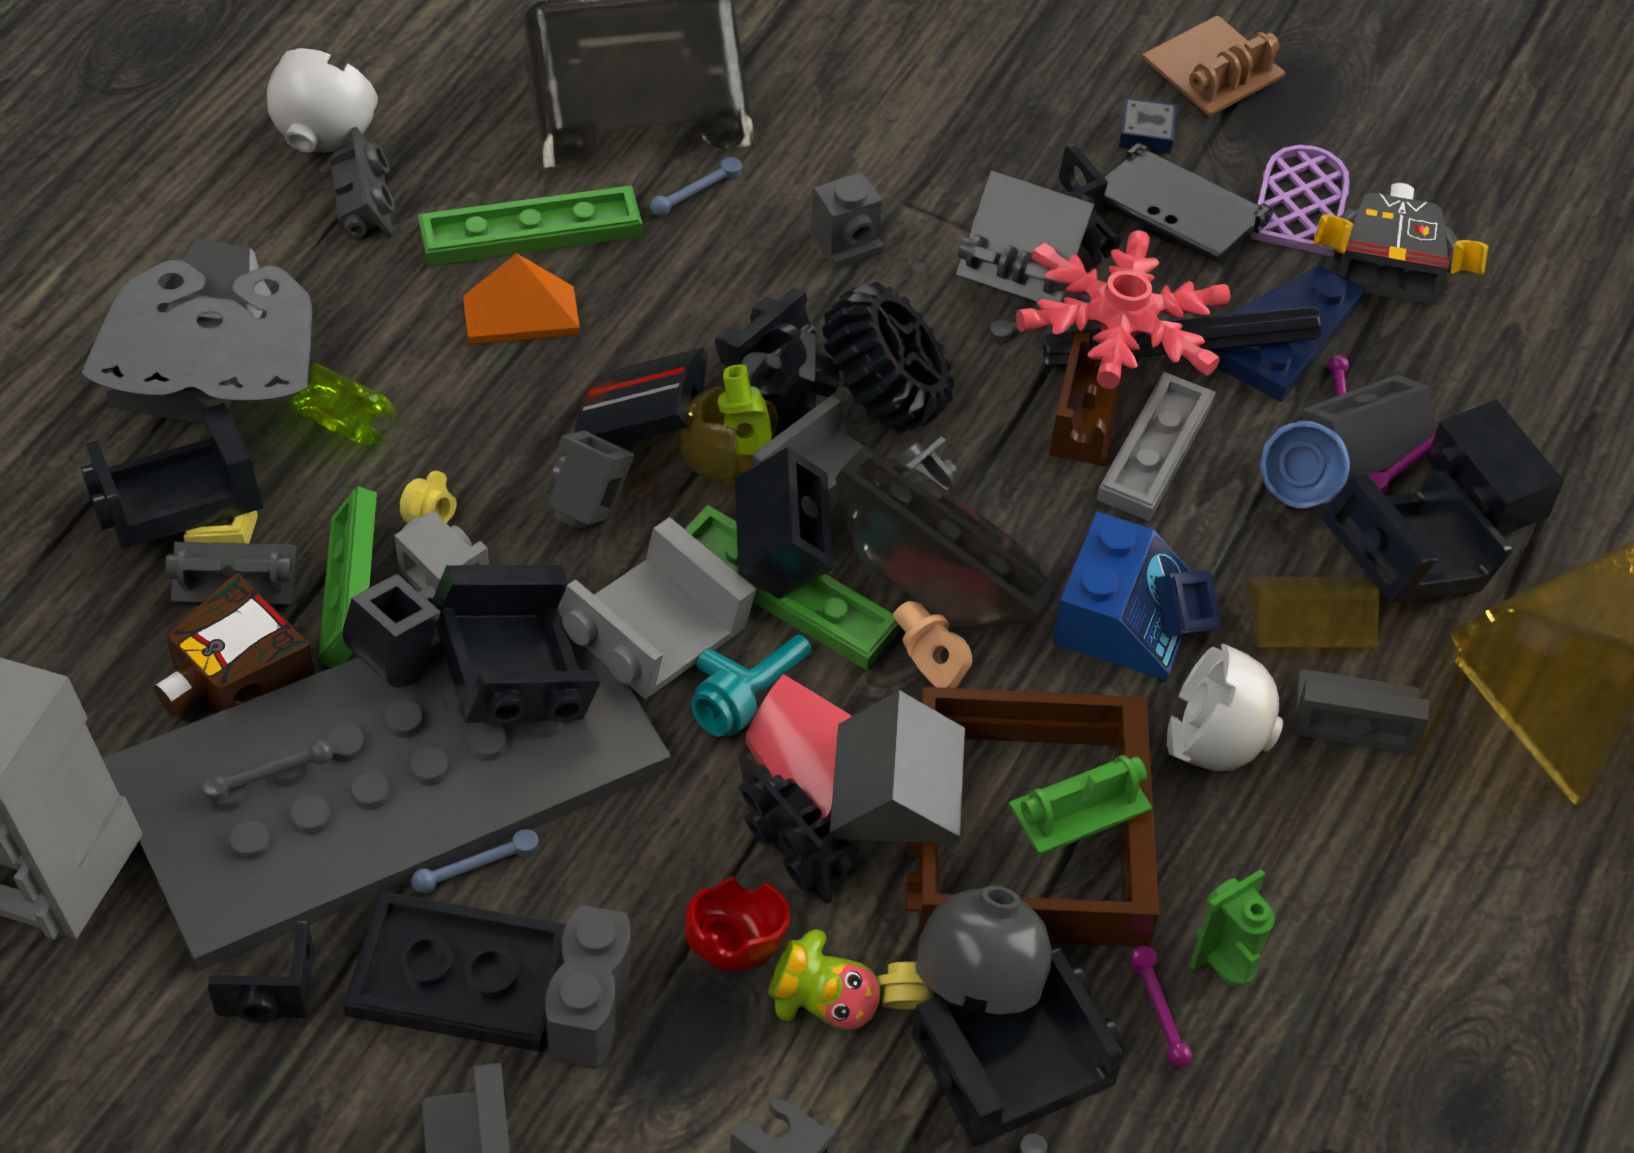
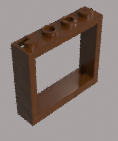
[906,687,1159,947]

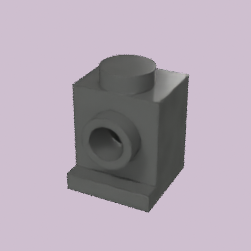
[811,172,884,269]
[547,430,635,528]

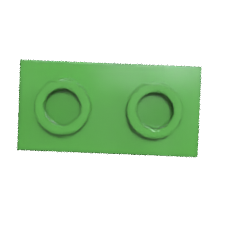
[1008,755,1153,856]
[1189,869,1275,986]

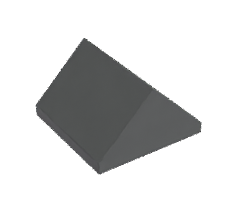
[830,690,965,843]

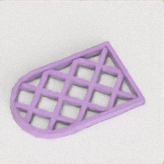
[1250,145,1349,257]

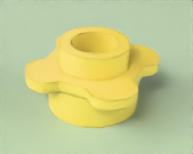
[400,471,456,523]

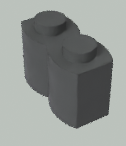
[545,905,631,1068]

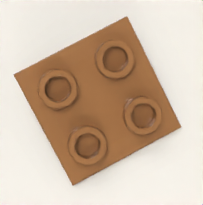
[1142,15,1286,117]

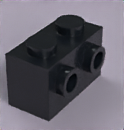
[1427,399,1564,536]
[735,447,834,599]

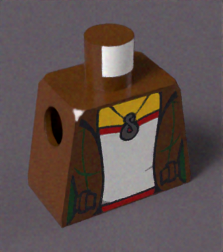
[154,573,315,716]

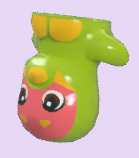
[768,929,881,1031]

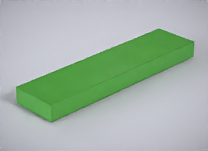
[418,185,642,267]
[685,505,901,671]

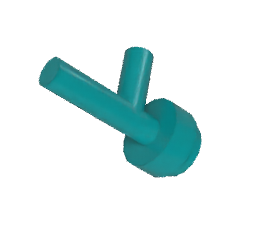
[691,635,811,737]

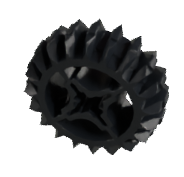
[822,281,954,433]

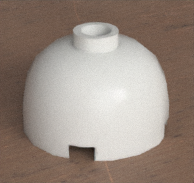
[267,48,378,153]
[1166,644,1283,772]

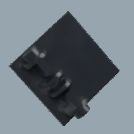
[739,753,861,905]

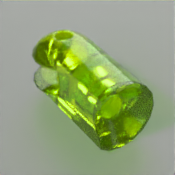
[291,363,397,445]

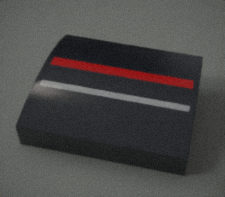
[574,347,708,445]

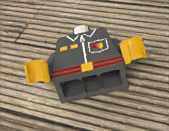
[1313,183,1488,306]

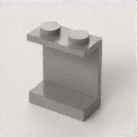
[561,517,756,699]

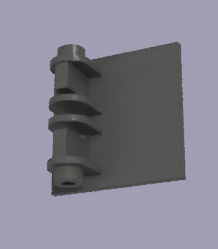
[956,170,1095,302]

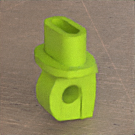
[717,364,772,455]

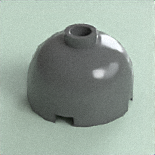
[915,886,1052,1014]

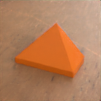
[463,253,580,345]

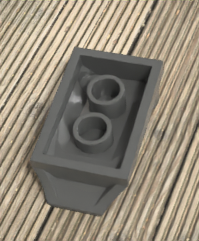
[106,238,272,425]

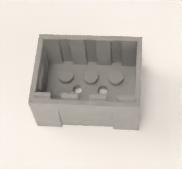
[0,658,143,940]

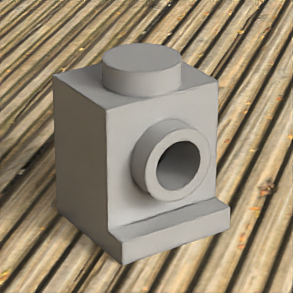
[394,511,489,591]

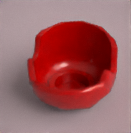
[684,877,791,972]

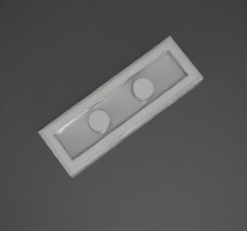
[1096,372,1216,521]

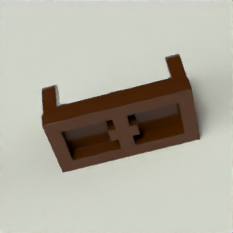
[1049,331,1124,466]

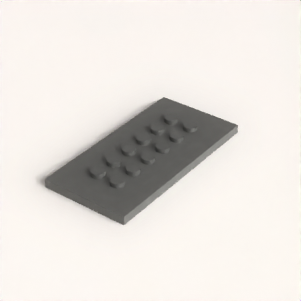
[102,591,671,972]

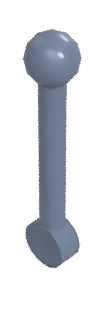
[650,157,742,217]
[411,829,538,894]

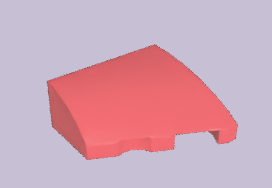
[745,674,852,821]

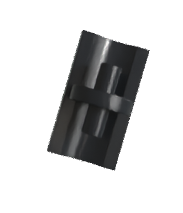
[715,288,818,367]
[740,330,840,433]

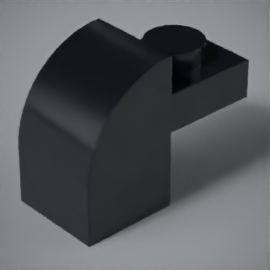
[342,574,444,688]

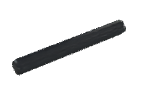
[1042,306,1322,367]

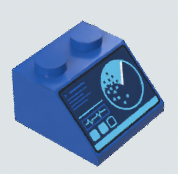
[1052,511,1191,681]

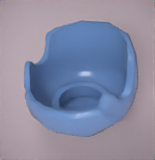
[1259,421,1350,509]

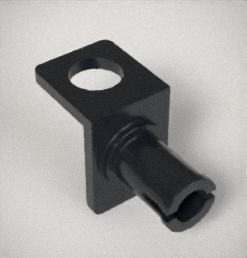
[1058,143,1121,262]

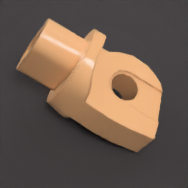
[893,601,972,688]

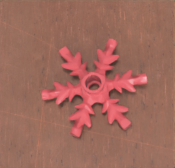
[1016,231,1230,389]

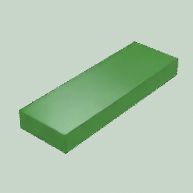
[318,486,377,667]

